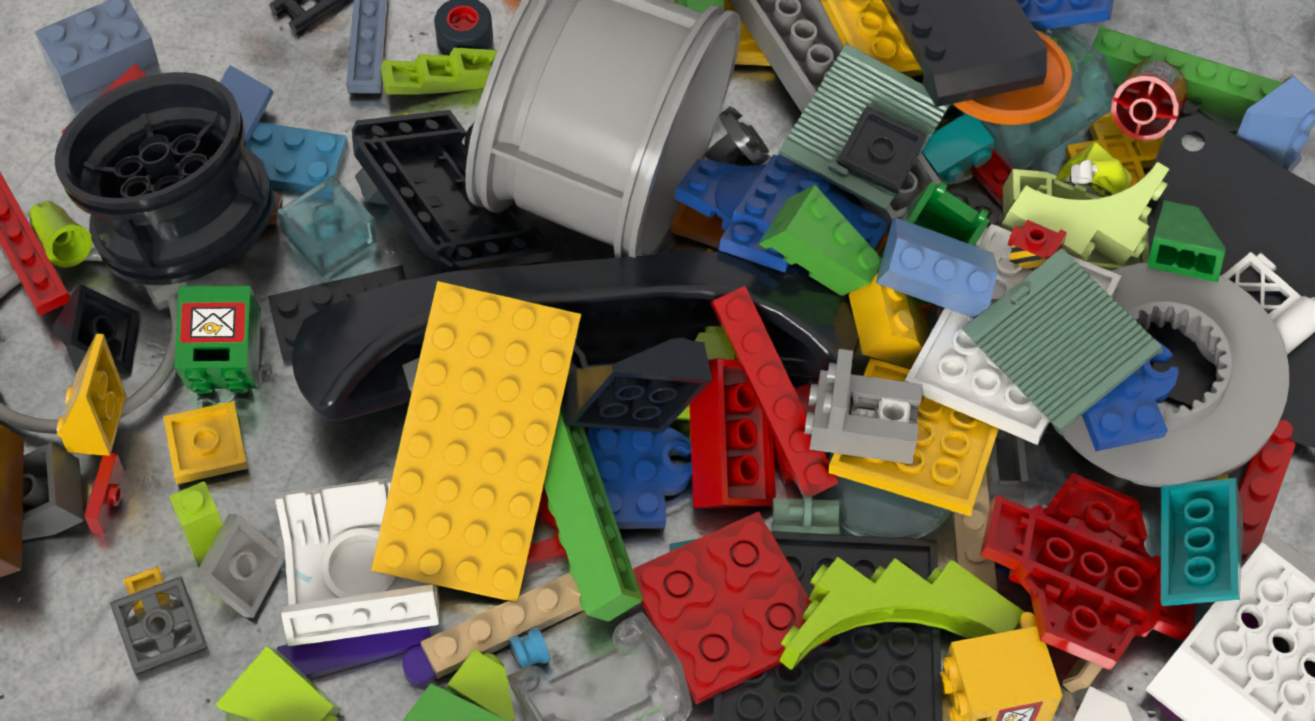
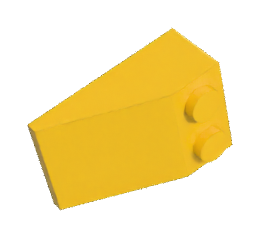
[848,273,931,369]
[57,334,127,456]

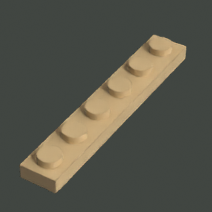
[421,572,583,679]

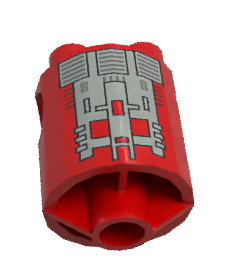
[1111,60,1187,141]

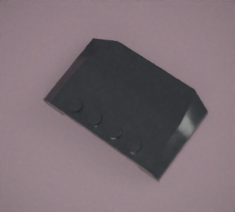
[882,0,1047,107]
[351,110,554,272]

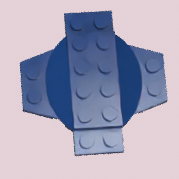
[674,154,889,272]

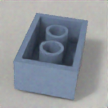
[35,0,158,100]

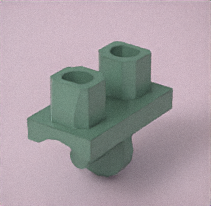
[773,495,839,535]

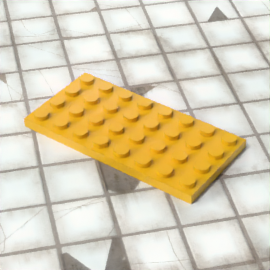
[371,281,581,602]

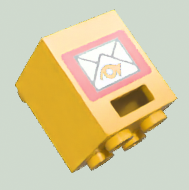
[940,612,1063,721]

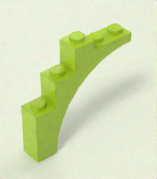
[779,557,1025,670]

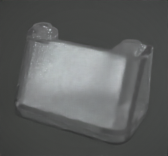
[507,612,692,721]

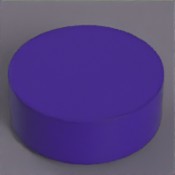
[402,646,437,686]

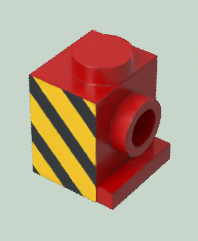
[1008,220,1067,271]

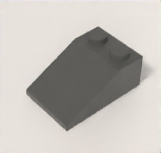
[22,443,85,540]

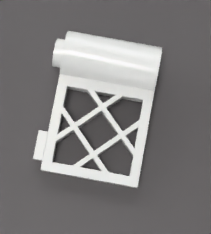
[1222,252,1315,355]

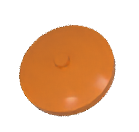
[953,30,1072,125]

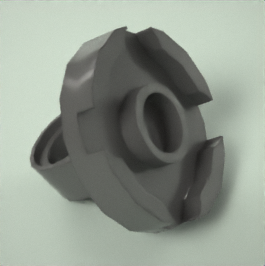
[705,106,771,165]

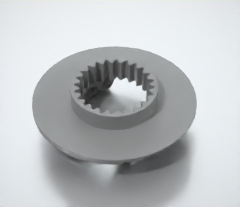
[1062,262,1289,487]

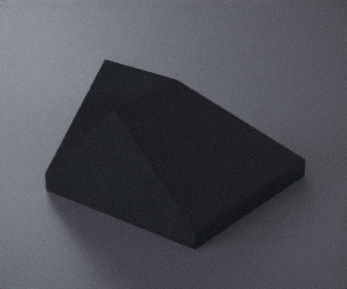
[51,284,139,374]

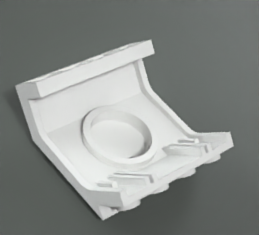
[275,477,439,646]

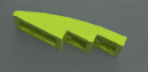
[380,48,498,95]

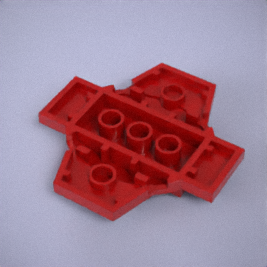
[980,473,1197,670]

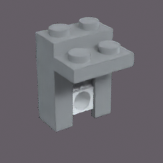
[804,349,922,464]

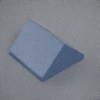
[219,65,274,143]

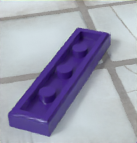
[277,626,431,679]

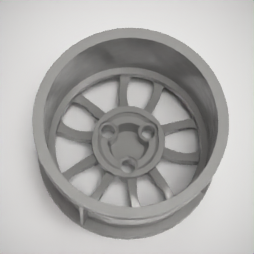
[465,0,741,258]

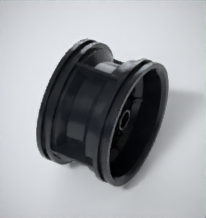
[55,72,275,285]

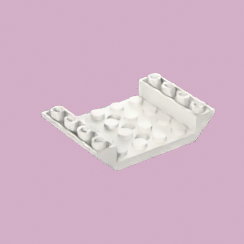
[1145,531,1315,721]

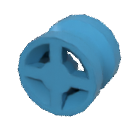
[508,627,551,673]

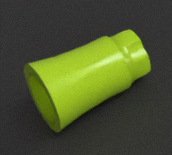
[28,200,93,268]

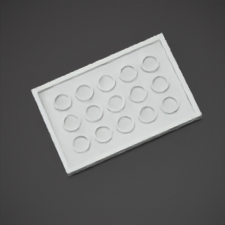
[904,224,1121,445]

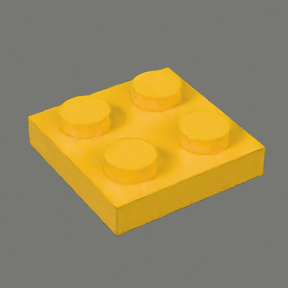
[163,401,248,484]

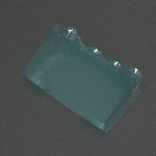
[956,27,1115,170]

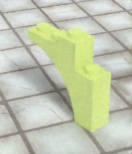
[1000,162,1169,266]

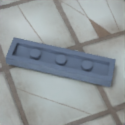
[346,0,387,93]

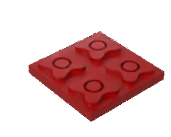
[633,511,830,704]

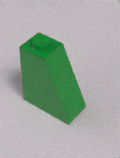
[1147,200,1226,282]

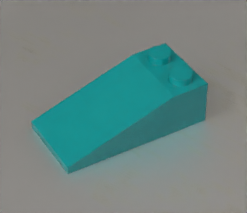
[1161,478,1243,606]

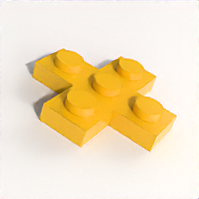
[1065,110,1164,189]

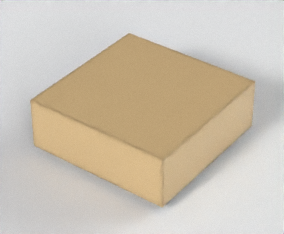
[1062,658,1103,693]

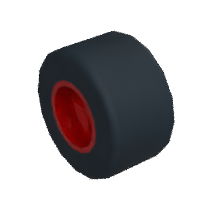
[434,0,493,55]

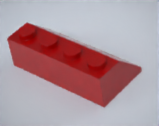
[690,358,776,509]

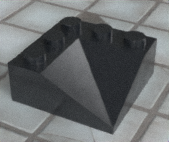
[562,338,712,433]

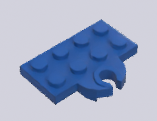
[1082,341,1178,451]
[586,427,692,529]

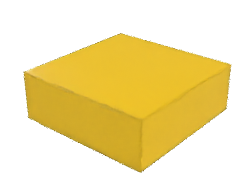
[123,566,172,615]

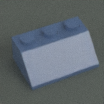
[1236,76,1315,171]
[876,218,998,318]

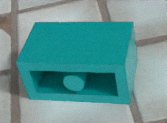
[921,113,995,184]

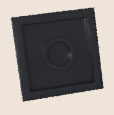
[836,106,927,195]

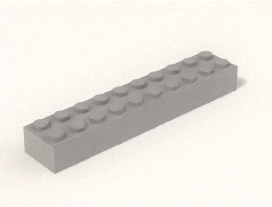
[729,0,948,236]

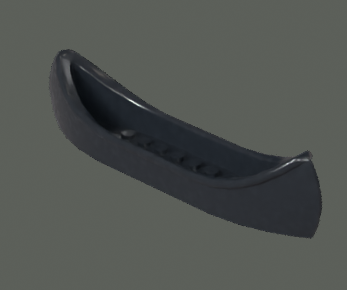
[291,252,858,422]

